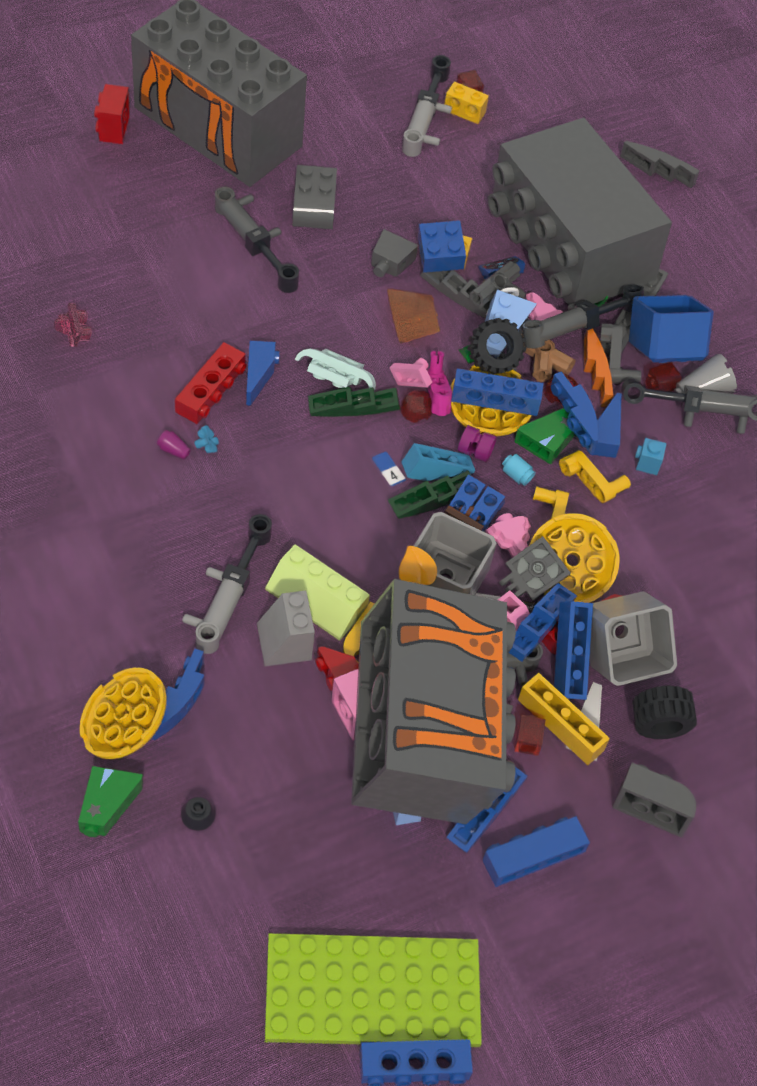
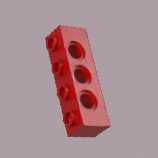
[175,342,247,424]

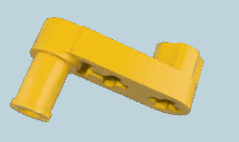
[559,450,631,503]
[533,486,569,519]

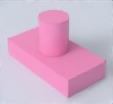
[390,358,432,387]

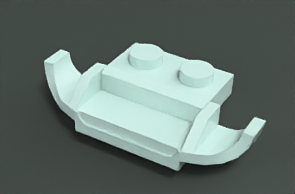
[295,348,376,390]

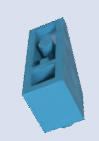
[402,443,475,481]

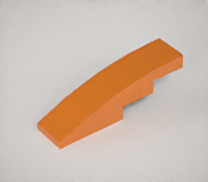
[584,329,613,408]

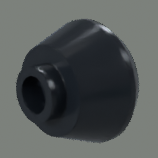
[181,797,216,831]

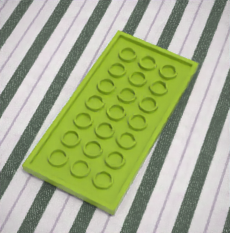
[265,933,482,1047]

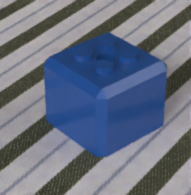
[629,295,714,363]

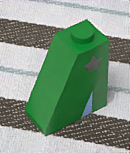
[514,408,576,465]
[78,766,143,837]

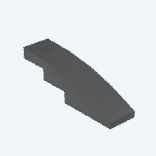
[620,141,700,188]
[420,270,492,318]

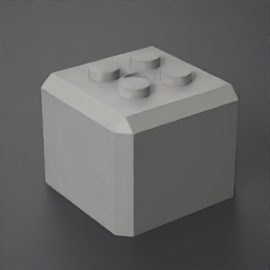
[414,512,497,595]
[590,591,677,686]

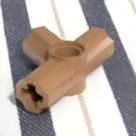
[521,333,576,382]

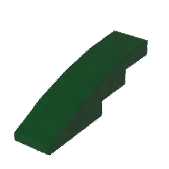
[308,387,400,417]
[388,471,471,519]

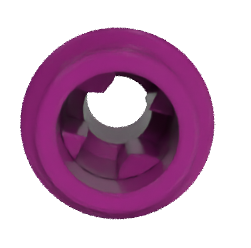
[156,430,191,460]

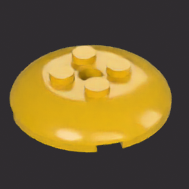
[450,365,532,436]
[529,514,620,603]
[80,668,167,759]

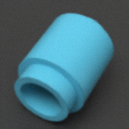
[502,454,536,486]

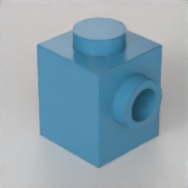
[635,438,667,475]

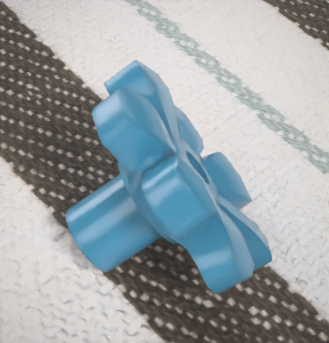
[194,425,219,453]

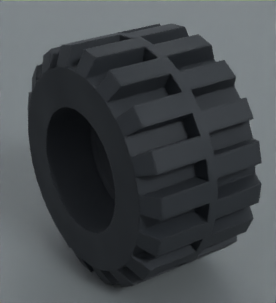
[468,318,526,374]
[632,686,697,739]

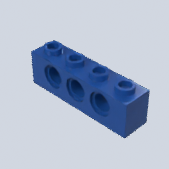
[451,369,543,416]
[359,1039,473,1086]

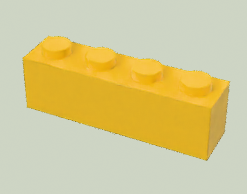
[518,673,610,765]

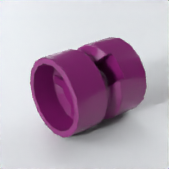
[458,425,497,463]

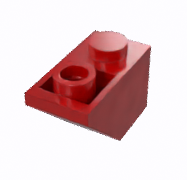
[315,646,359,691]

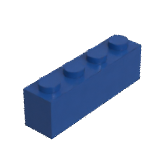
[554,601,593,700]
[482,816,590,887]

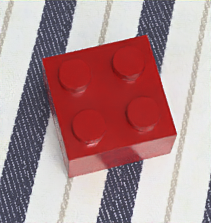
[94,84,130,144]

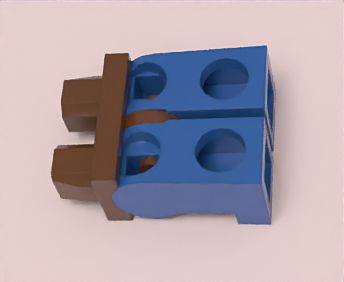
[445,474,505,532]

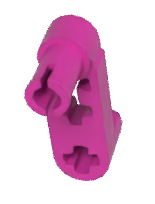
[427,351,452,416]

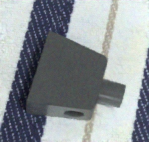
[371,229,418,277]

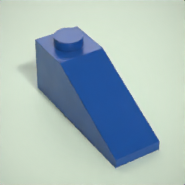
[246,341,279,406]
[590,393,622,458]

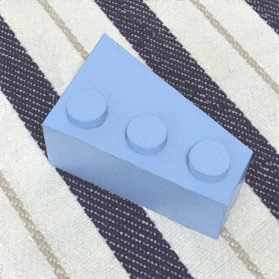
[485,290,537,359]

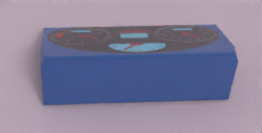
[478,256,525,279]

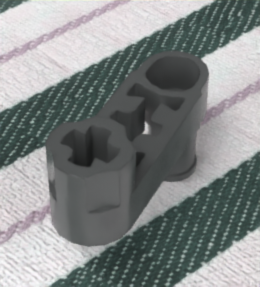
[600,324,641,384]

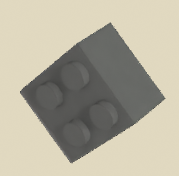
[292,165,337,229]
[612,763,696,838]

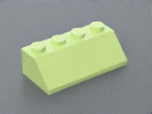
[265,545,370,641]

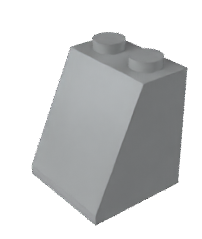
[257,590,315,666]

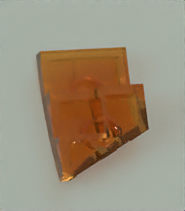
[387,289,441,343]

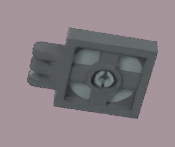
[499,536,571,601]

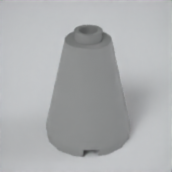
[674,354,737,394]

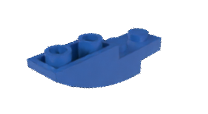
[550,371,599,454]
[151,649,204,740]

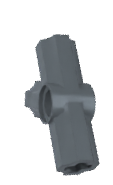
[470,261,525,308]

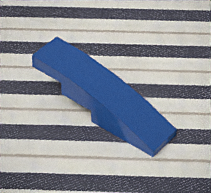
[508,583,577,662]
[446,767,528,853]

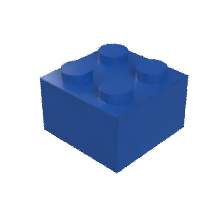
[418,221,466,273]

